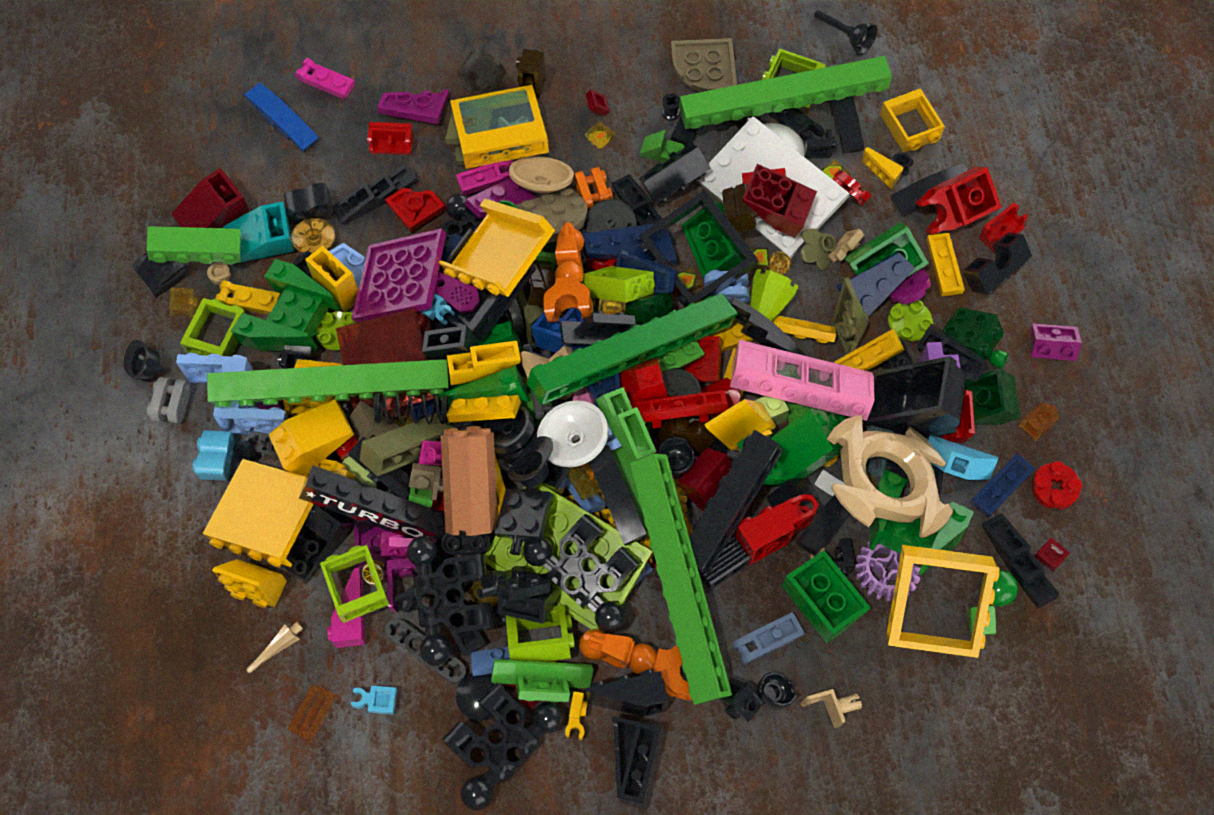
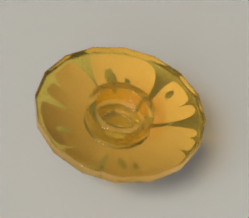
[291,219,335,253]

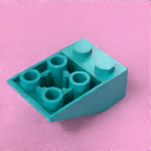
[223,201,294,265]

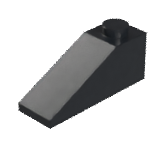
[917,323,989,382]

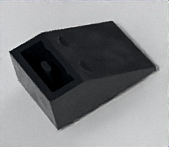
[281,504,354,584]
[586,669,668,717]

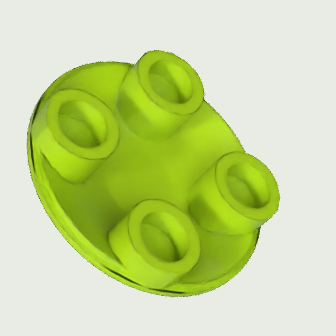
[888,300,934,341]
[315,311,360,350]

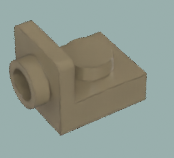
[409,463,443,500]

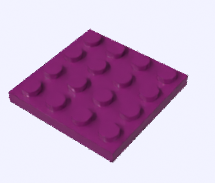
[351,228,447,324]

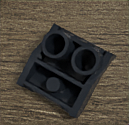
[132,252,191,298]

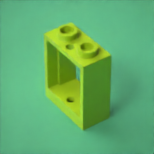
[762,48,826,108]
[583,266,655,303]
[180,298,246,357]
[320,545,390,623]
[506,605,575,662]

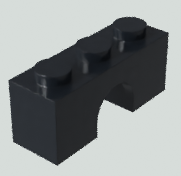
[963,232,1032,294]

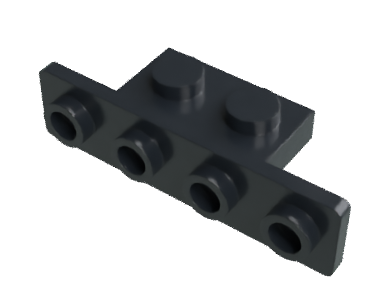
[560,311,641,346]
[348,437,410,500]

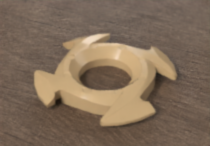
[826,415,953,538]

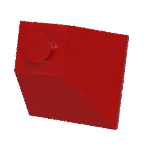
[619,358,668,402]

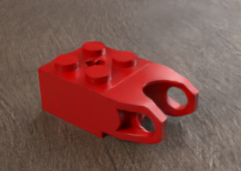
[915,167,1002,234]
[735,494,819,566]

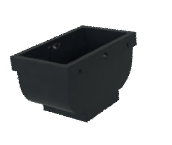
[864,356,966,437]

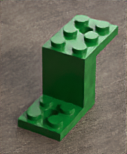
[737,409,848,485]

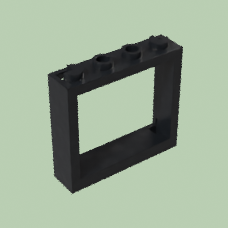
[639,190,758,307]

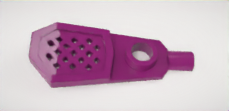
[435,272,481,313]

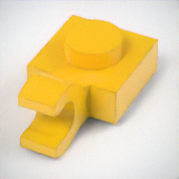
[565,692,588,740]

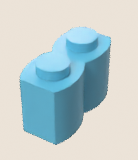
[193,430,236,481]

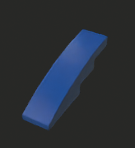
[244,82,319,153]

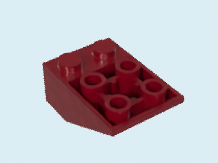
[742,163,817,238]
[171,168,249,228]
[678,448,756,514]

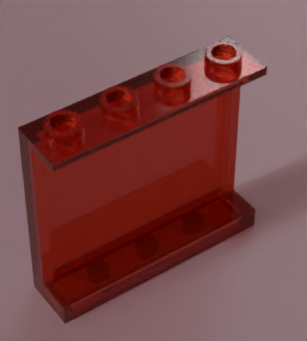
[336,308,440,412]

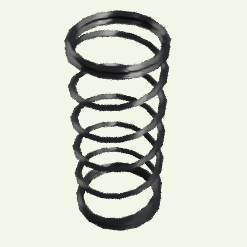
[374,393,448,425]

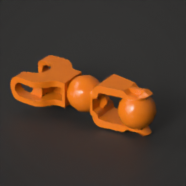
[544,222,593,323]
[579,629,693,701]

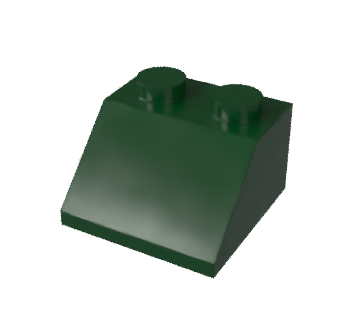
[965,368,1020,425]

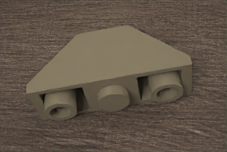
[349,401,400,440]

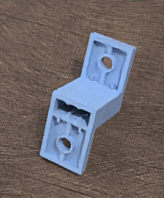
[176,353,289,435]

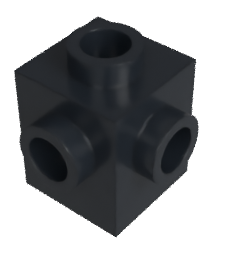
[719,678,763,722]

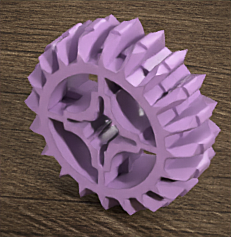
[855,542,920,602]

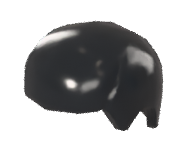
[658,436,695,476]
[757,672,797,711]

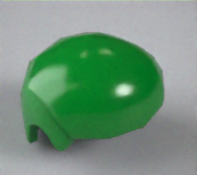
[980,570,1018,607]

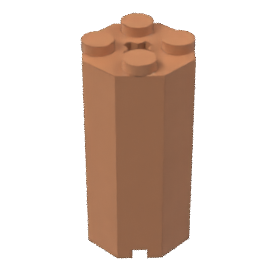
[441,426,498,536]

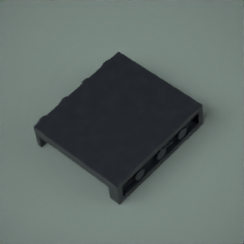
[434,229,536,342]

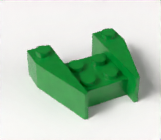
[231,259,341,351]
[438,321,529,410]
[869,470,974,575]

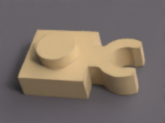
[828,229,864,263]

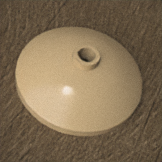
[509,157,574,194]

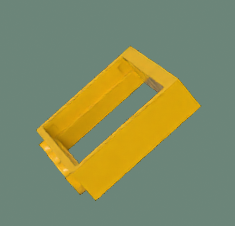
[886,545,999,658]

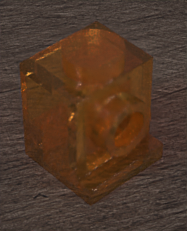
[1019,402,1060,441]

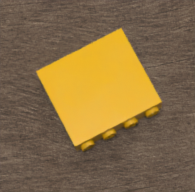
[438,199,555,297]
[203,459,313,568]

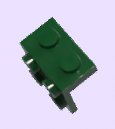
[621,292,673,325]
[943,307,1004,360]

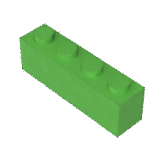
[147,226,241,264]

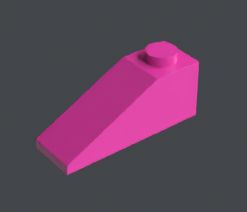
[327,568,366,648]

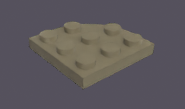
[671,38,737,92]
[516,187,588,244]

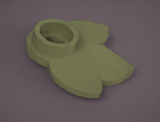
[800,228,836,271]

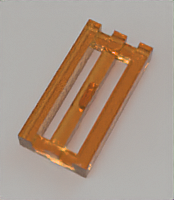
[288,684,336,741]

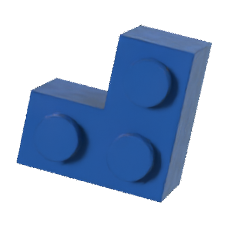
[531,308,594,353]

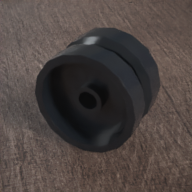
[483,404,540,465]

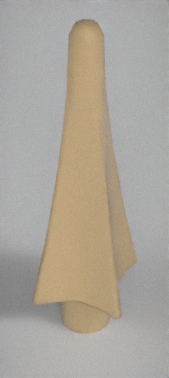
[247,622,303,673]

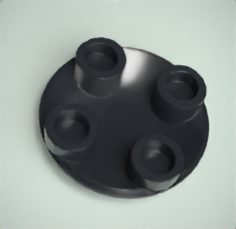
[456,673,505,721]

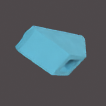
[928,435,998,480]

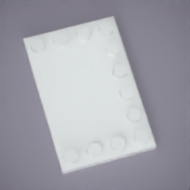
[696,117,849,259]

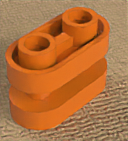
[573,167,613,211]

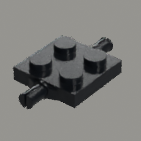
[494,486,553,556]
[477,566,552,602]

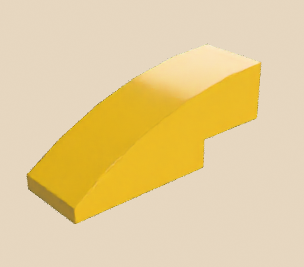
[447,341,521,385]

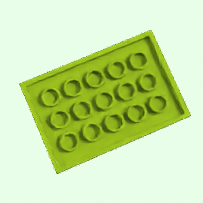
[484,483,653,634]

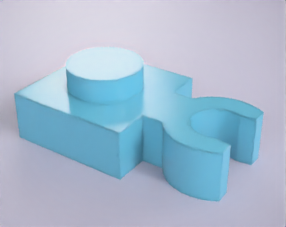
[420,293,455,325]
[351,686,397,715]

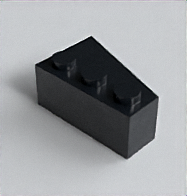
[639,140,711,204]
[612,716,665,810]

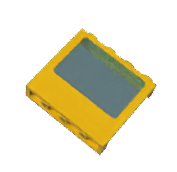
[450,85,549,169]

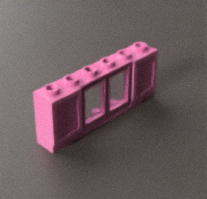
[730,340,875,421]

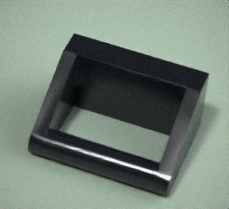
[498,586,559,624]

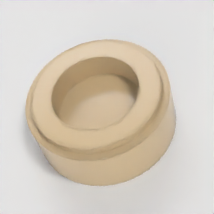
[207,262,231,285]

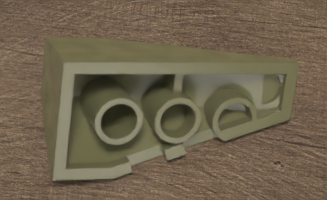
[831,277,869,355]

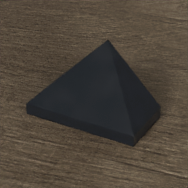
[541,460,570,495]

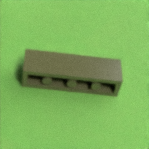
[360,414,454,476]

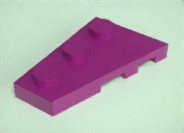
[377,89,450,124]
[465,178,536,219]

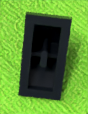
[766,478,819,507]

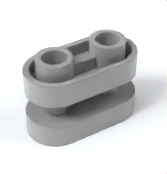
[147,377,191,424]

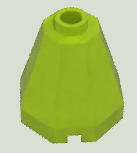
[750,269,798,322]

